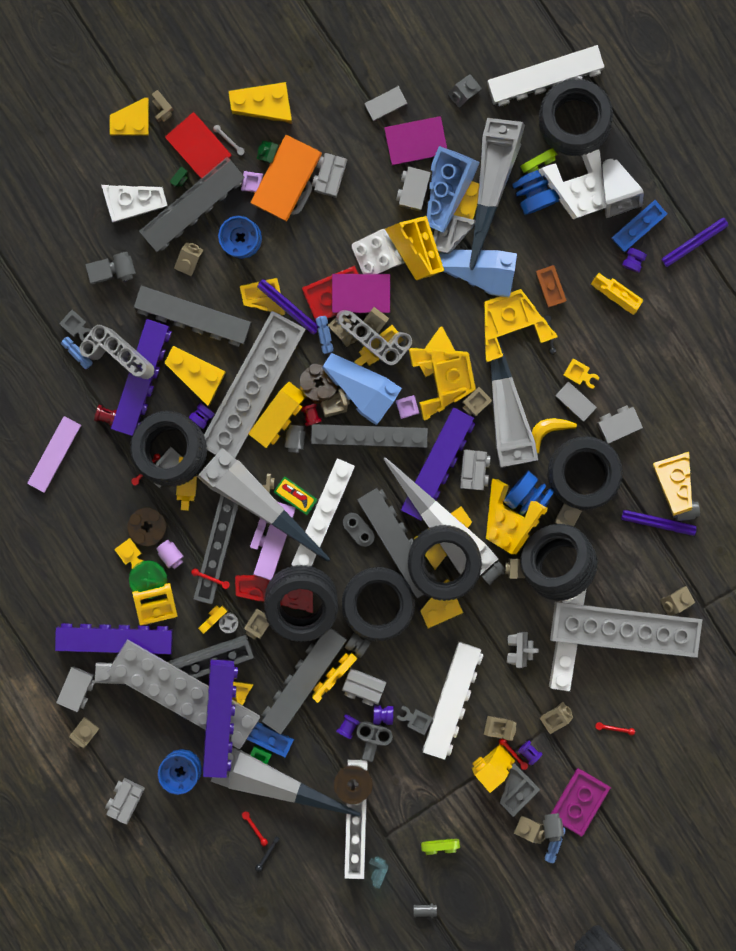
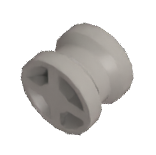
[219,613,239,633]

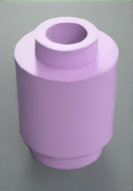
[156,540,184,569]

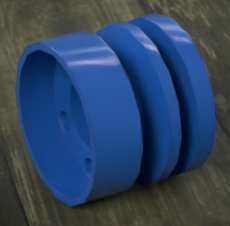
[512,170,560,215]
[218,216,262,259]
[503,471,554,516]
[158,749,202,795]

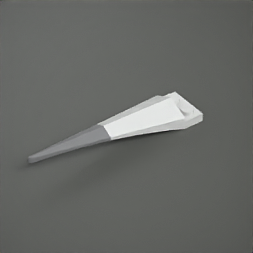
[384,458,498,575]

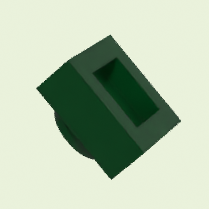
[256,141,278,163]
[170,167,189,188]

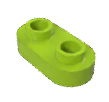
[520,148,557,174]
[421,839,460,855]

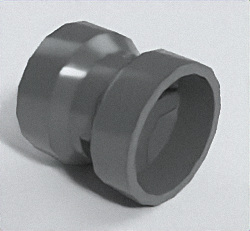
[344,632,371,658]

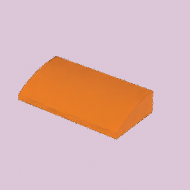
[250,135,322,221]

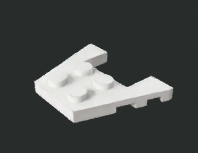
[539,149,605,219]

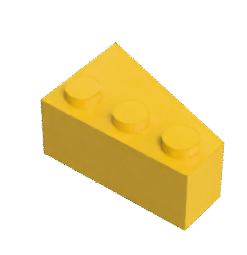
[229,82,292,124]
[385,216,444,280]
[165,346,226,406]
[248,382,305,448]
[472,744,515,793]

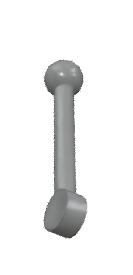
[213,125,245,155]

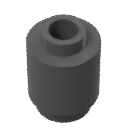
[112,252,136,282]
[284,425,305,453]
[671,500,700,521]
[543,813,564,842]

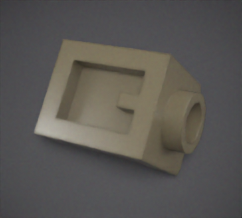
[152,90,173,122]
[363,307,389,333]
[328,315,361,347]
[554,504,582,526]
[540,702,573,734]
[69,717,100,748]

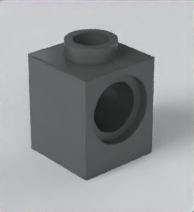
[85,258,116,284]

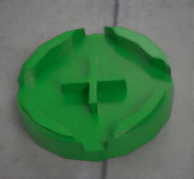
[129,560,167,599]

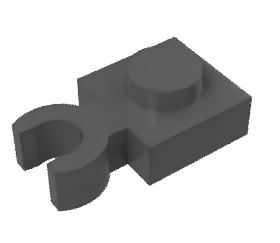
[59,310,91,341]
[397,706,433,735]

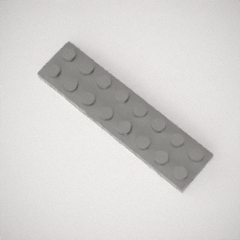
[204,311,306,458]
[550,602,702,657]
[107,639,260,749]

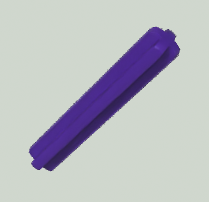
[661,218,728,267]
[257,280,319,334]
[621,510,696,536]

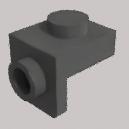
[448,74,482,107]

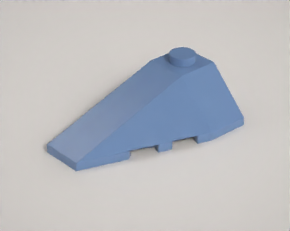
[427,146,480,233]
[439,250,517,298]
[322,353,402,425]

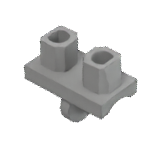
[507,632,539,668]

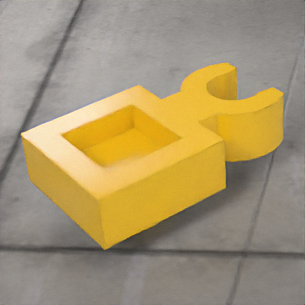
[563,359,599,389]
[114,538,144,569]
[198,605,228,634]

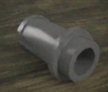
[482,561,505,585]
[414,903,437,918]

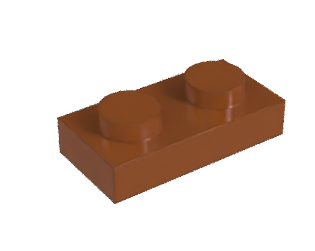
[536,265,566,308]

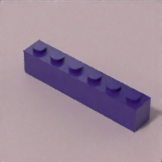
[111,319,172,436]
[401,408,475,521]
[55,623,173,654]
[203,660,238,778]

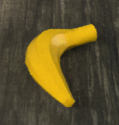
[532,418,577,453]

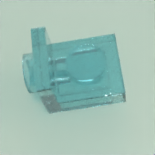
[369,856,388,889]

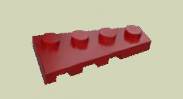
[235,575,313,613]

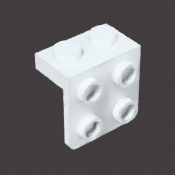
[352,228,405,274]

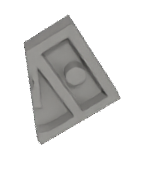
[433,215,476,254]

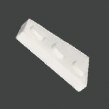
[102,185,168,222]

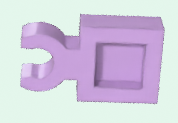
[250,518,267,549]

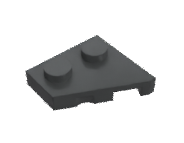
[500,763,541,817]

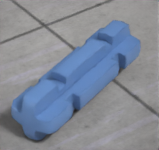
[316,316,333,354]
[61,337,93,369]
[545,827,566,863]

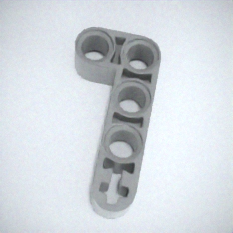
[336,310,412,365]
[79,325,154,379]

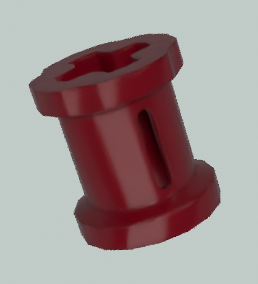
[300,403,322,426]
[94,405,117,426]

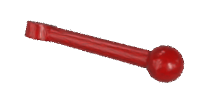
[131,453,161,485]
[191,569,230,589]
[595,722,635,736]
[499,738,528,770]
[242,811,268,846]

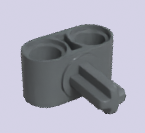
[357,721,393,762]

